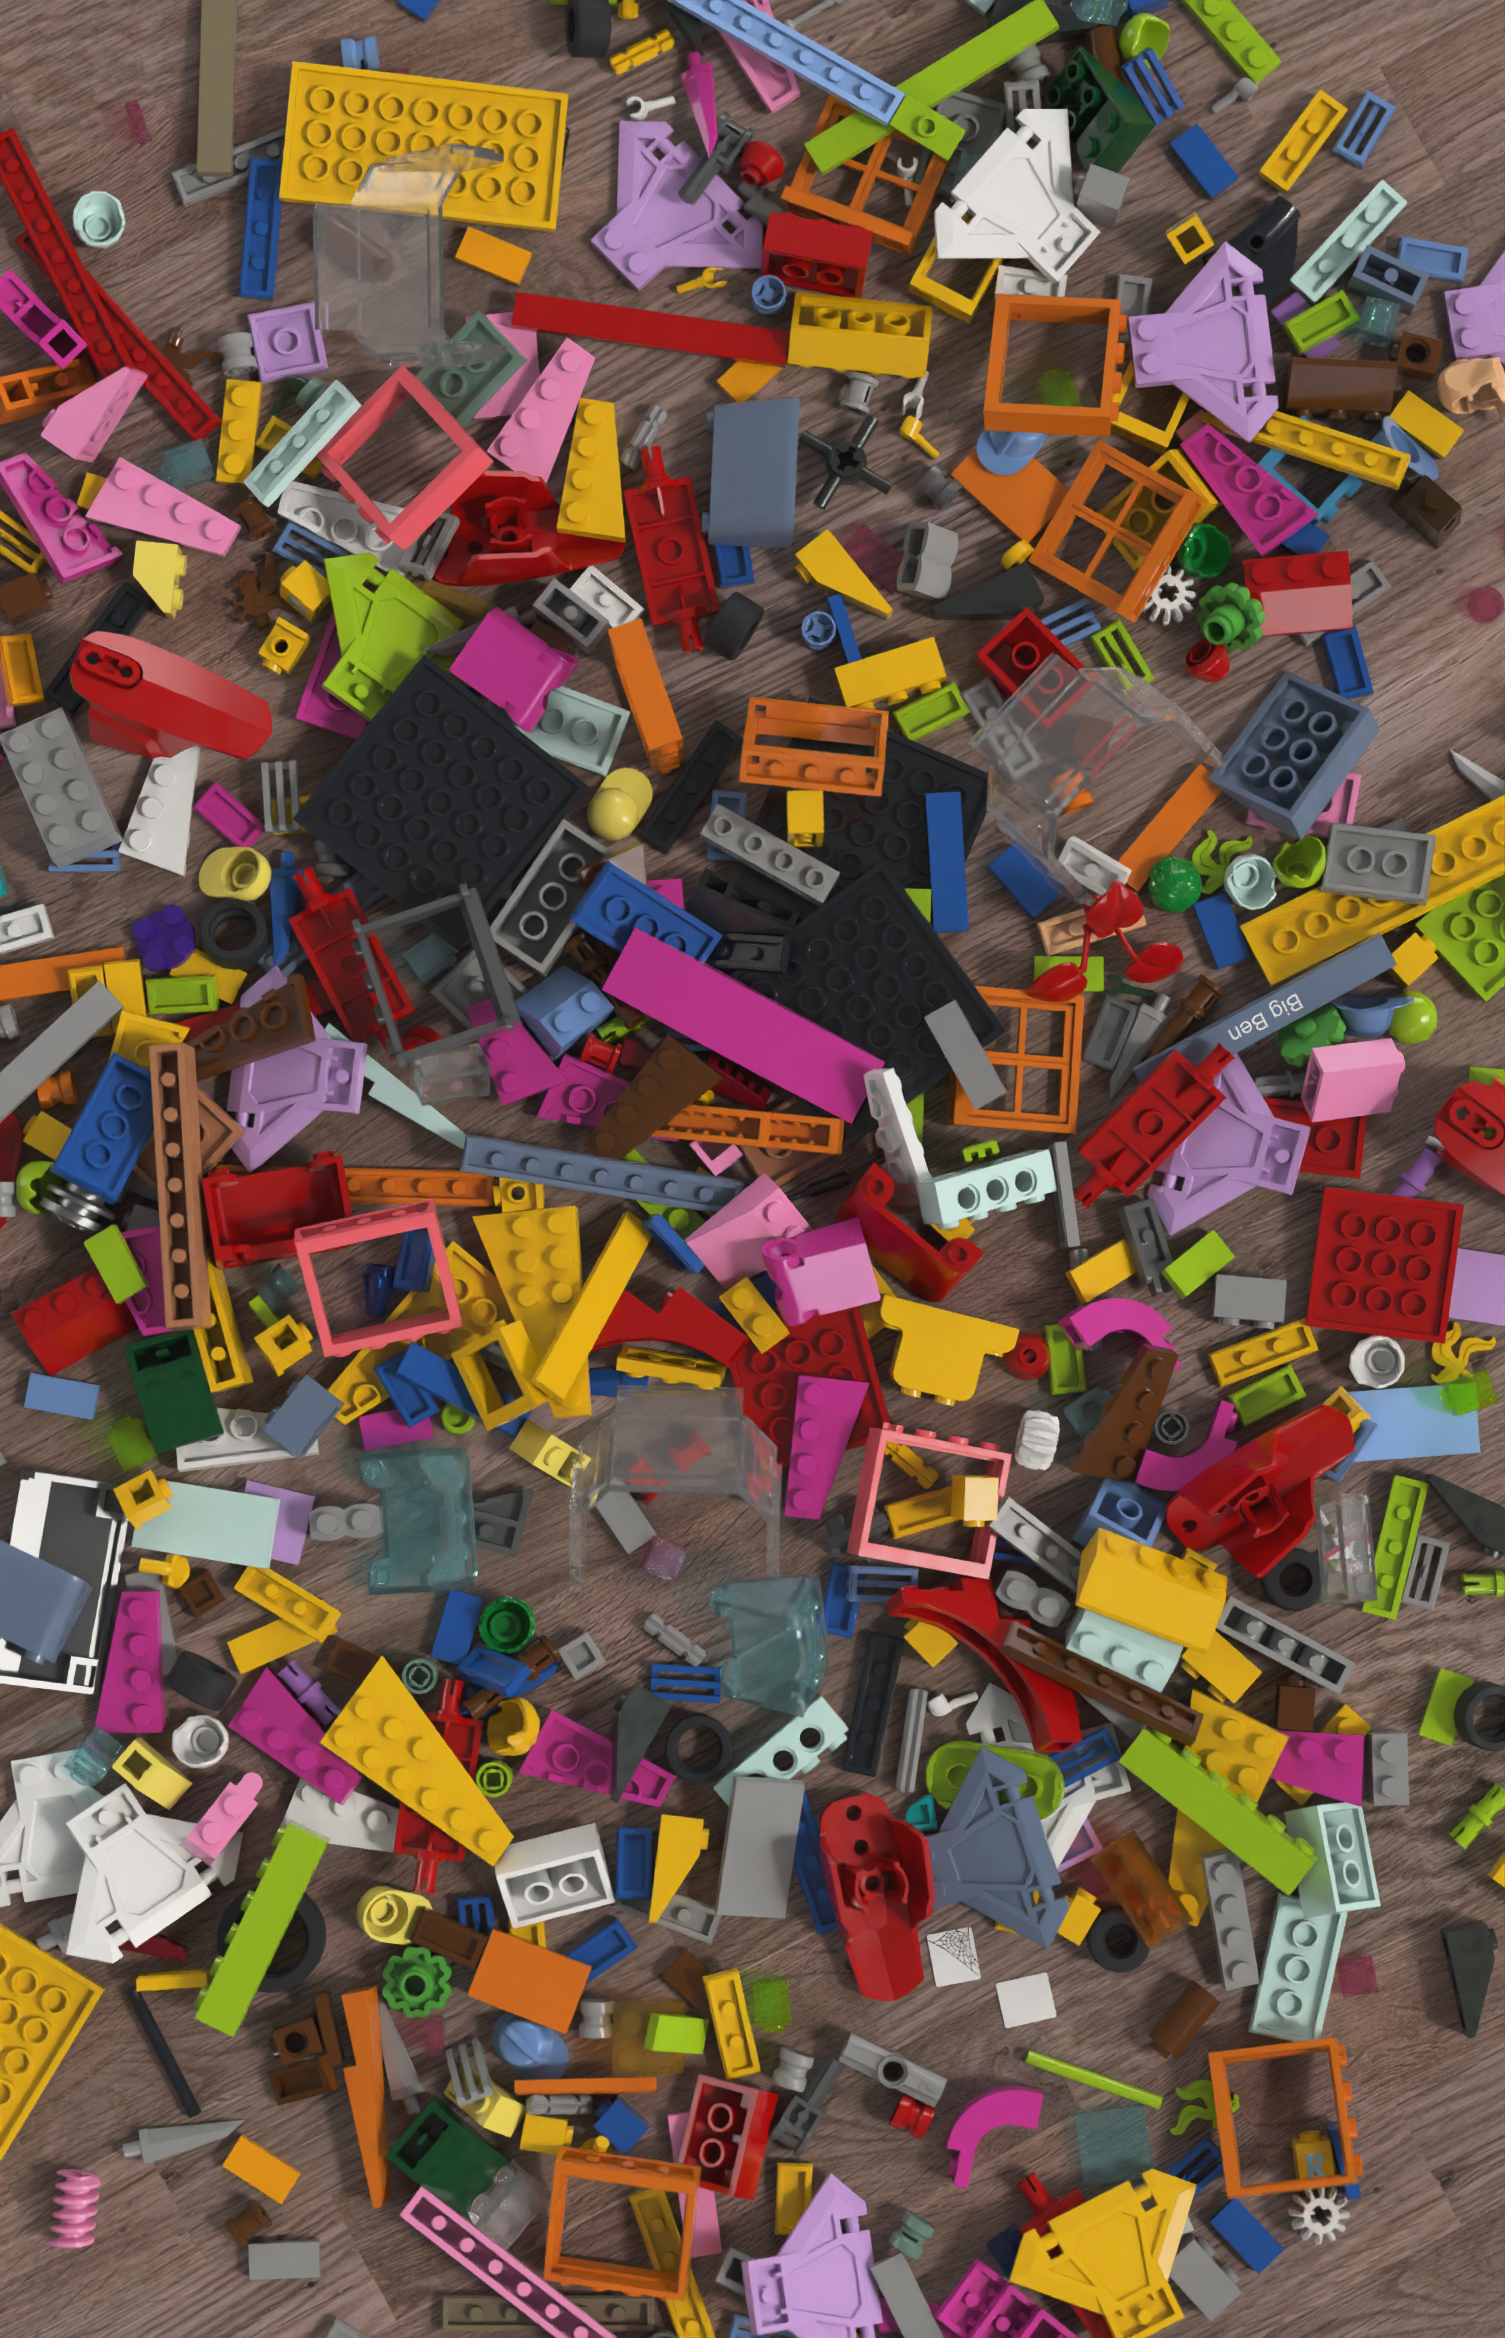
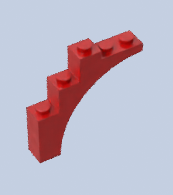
[518,1287,751,1385]
[886,1575,1082,1753]

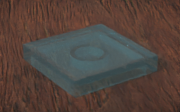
[1074,2104,1153,2186]

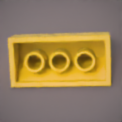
[788,292,933,379]
[1075,1528,1228,1654]

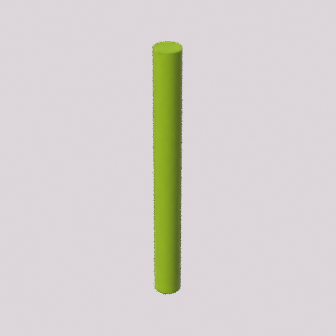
[1025,2050,1163,2110]

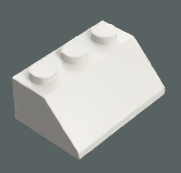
[494,1823,616,1929]

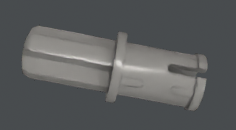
[1254,1070,1306,1098]

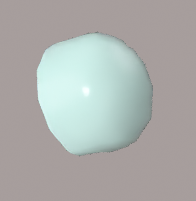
[73,191,125,248]
[1224,853,1277,910]

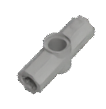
[838,2032,947,2107]

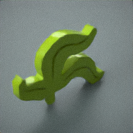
[1192,830,1253,895]
[1170,2079,1240,2135]

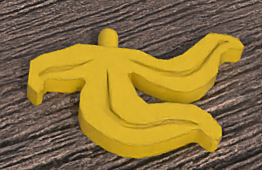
[1430,1322,1496,1385]

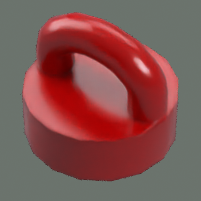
[403,1025,442,1061]

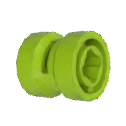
[476,1759,513,1797]

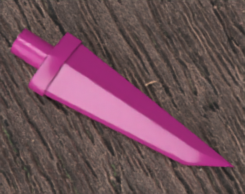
[680,52,718,159]

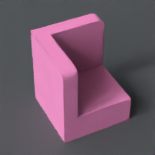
[689,1140,743,1176]

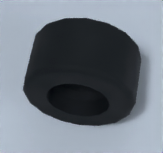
[566,0,611,58]
[704,592,764,661]
[1260,1548,1326,1611]
[166,1651,237,1711]
[1086,1906,1152,1973]

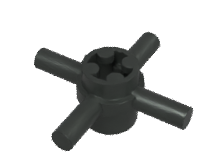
[798,415,894,510]

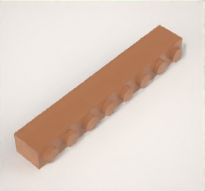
[149,1043,212,1331]

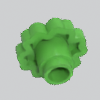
[1196,583,1266,653]
[1276,1004,1346,1067]
[382,1945,453,2018]

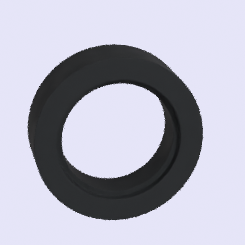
[217,1885,326,1993]

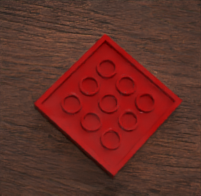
[1305,1186,1464,1344]
[730,1306,891,1474]

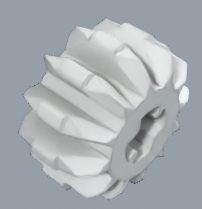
[1142,565,1197,626]
[1014,1410,1060,1470]
[1288,2187,1350,2244]

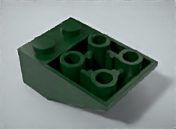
[1041,47,1155,173]
[124,1330,224,1454]
[385,2094,515,2219]

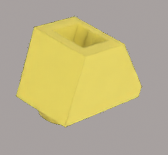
[133,541,187,620]
[509,1419,595,1491]
[111,1737,193,1810]
[443,2063,526,2138]

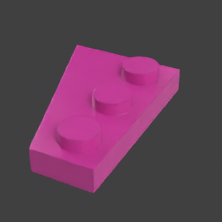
[466,998,569,1106]

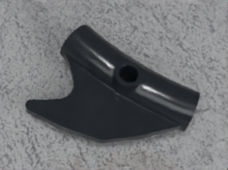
[1202,196,1301,307]

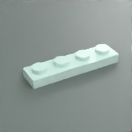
[1288,179,1408,306]
[243,380,362,507]

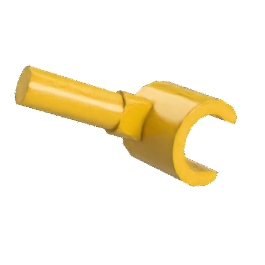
[677,267,727,294]
[900,415,940,460]

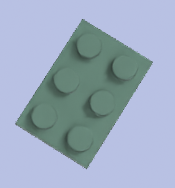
[416,310,527,428]

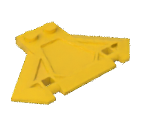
[1009,2168,1197,2338]

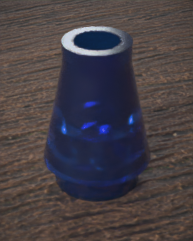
[362,1263,395,1316]

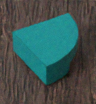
[903,1794,938,1832]

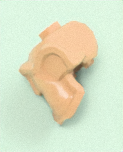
[1436,357,1505,423]

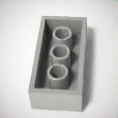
[0,707,124,869]
[490,819,614,978]

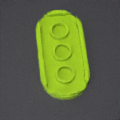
[925,1740,1065,1820]

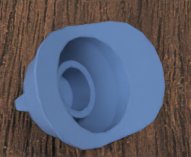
[1370,416,1439,481]
[976,429,1047,476]
[1330,995,1414,1038]
[492,2012,569,2080]

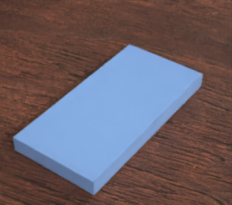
[1339,1383,1481,1463]

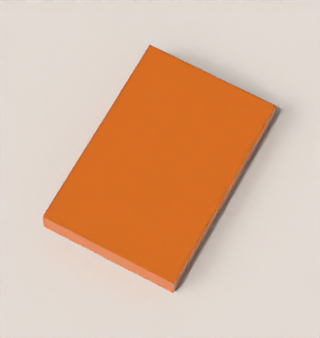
[950,446,1069,543]
[467,1928,592,2034]

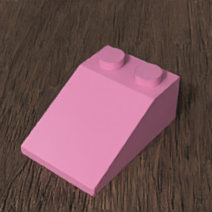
[40,367,148,463]
[684,1173,814,1290]

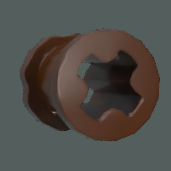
[233,496,277,542]
[225,2199,273,2247]

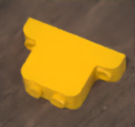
[876,1293,1020,1406]

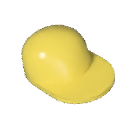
[587,768,653,841]
[199,847,272,901]
[356,1886,432,1945]

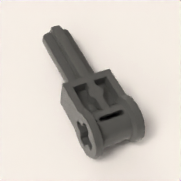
[678,112,755,205]
[768,2054,845,2157]

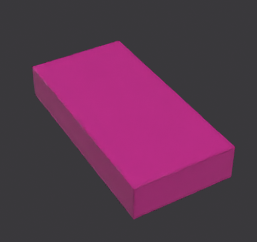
[192,781,265,848]
[358,1409,435,1451]

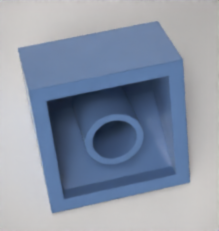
[515,965,614,1060]
[1072,1478,1168,1547]

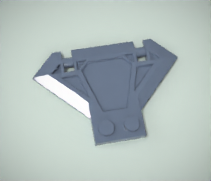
[925,1746,1070,1950]

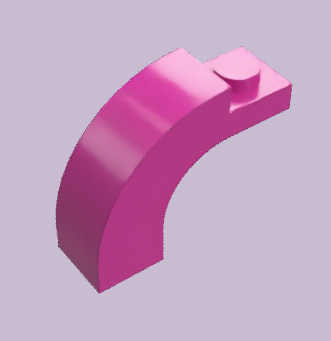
[0,269,88,369]
[1057,1298,1182,1372]
[1133,1400,1238,1491]
[945,2085,1044,2189]

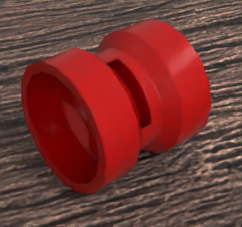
[889,2093,936,2140]

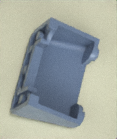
[702,397,799,549]
[0,1540,93,1665]

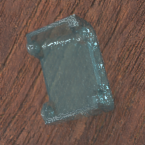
[359,1447,478,1595]
[710,1574,829,1717]

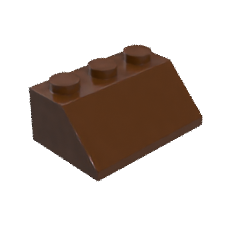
[1283,357,1398,424]

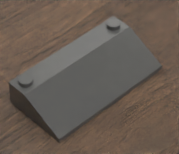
[0,1468,128,1695]

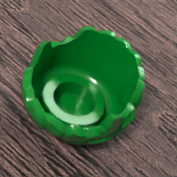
[1177,523,1232,579]
[1148,855,1202,914]
[479,1596,536,1653]

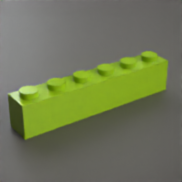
[1118,1726,1318,1896]
[193,1820,330,2037]

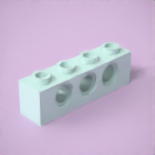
[915,1149,1057,1229]
[713,1695,849,1806]

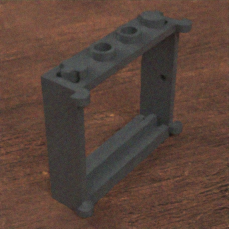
[352,882,522,1068]

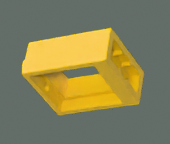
[908,214,1004,324]
[1111,358,1190,455]
[451,1320,553,1431]

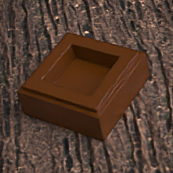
[177,1569,226,1618]

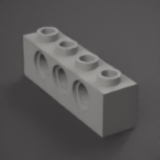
[700,804,840,907]
[1216,1594,1356,1695]

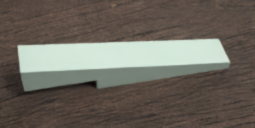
[325,1023,466,1150]

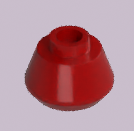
[739,141,784,186]
[1185,638,1231,683]
[1004,1332,1051,1380]

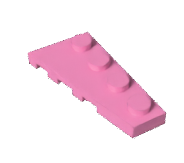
[716,0,800,115]
[487,337,596,484]
[85,457,241,557]

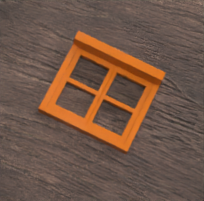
[780,94,957,256]
[1028,439,1206,623]
[946,986,1085,1135]

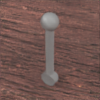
[783,0,845,30]

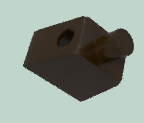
[1388,475,1462,549]

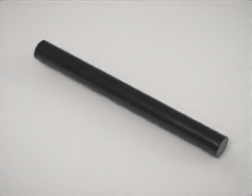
[125,1986,202,2119]

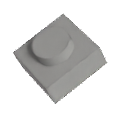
[557,1631,606,1680]

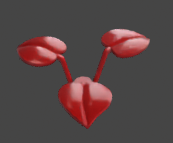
[1025,880,1184,1002]

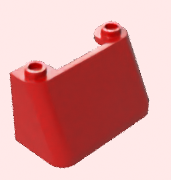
[201,1151,356,1269]
[835,1163,985,1303]

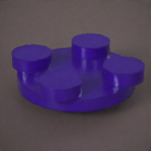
[132,904,196,972]

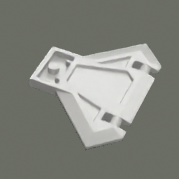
[934,109,1100,284]
[966,1683,1131,1869]
[0,1748,105,1907]
[65,1783,243,1963]

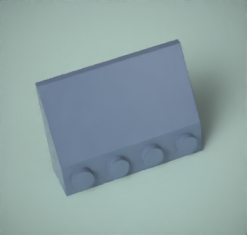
[1208,670,1380,840]

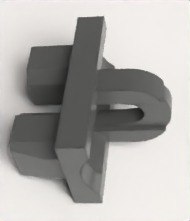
[825,1506,891,1564]

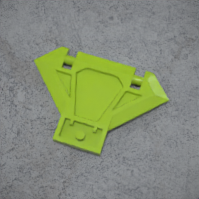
[321,552,471,722]

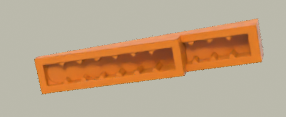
[651,1104,845,1154]
[341,1984,391,2209]

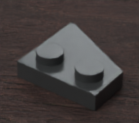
[448,1489,534,1557]

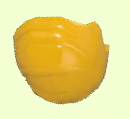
[487,1696,540,1756]

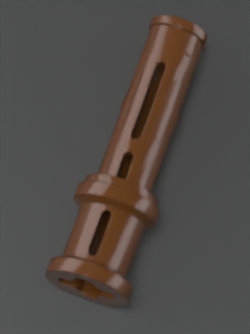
[563,933,645,1030]
[1140,974,1225,1062]
[462,1635,562,1721]

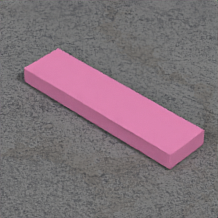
[667,2111,722,2257]

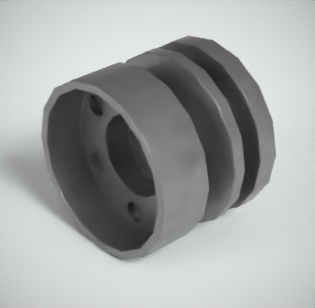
[39,1180,132,1233]

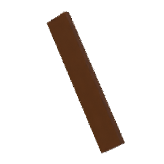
[1000,1621,1204,1747]

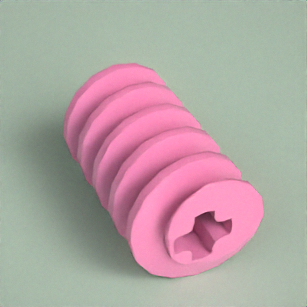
[48,2169,101,2249]

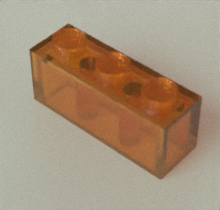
[1090,1830,1193,1949]

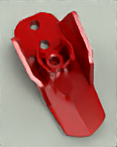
[423,470,628,587]
[69,631,272,760]
[1434,1074,1505,1197]
[1165,1405,1354,1578]
[819,1792,935,2001]

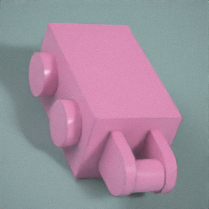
[182,1773,263,1866]

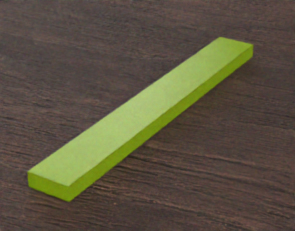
[804,0,1059,176]

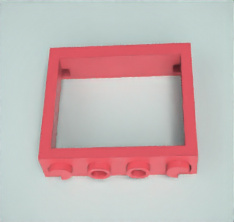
[316,365,494,551]
[295,1199,463,1357]
[846,1422,1012,1579]

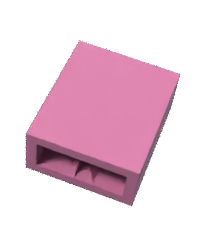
[1300,1038,1405,1122]

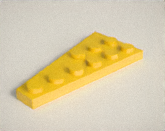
[472,1206,592,1419]
[328,1241,514,1425]
[1165,1689,1290,1927]

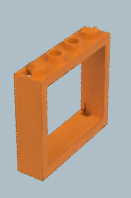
[983,294,1128,437]
[607,618,685,774]
[739,697,889,797]
[1208,2037,1363,2199]
[543,2146,701,2302]

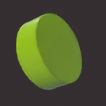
[441,1403,476,1434]

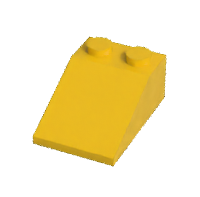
[1098,449,1223,571]

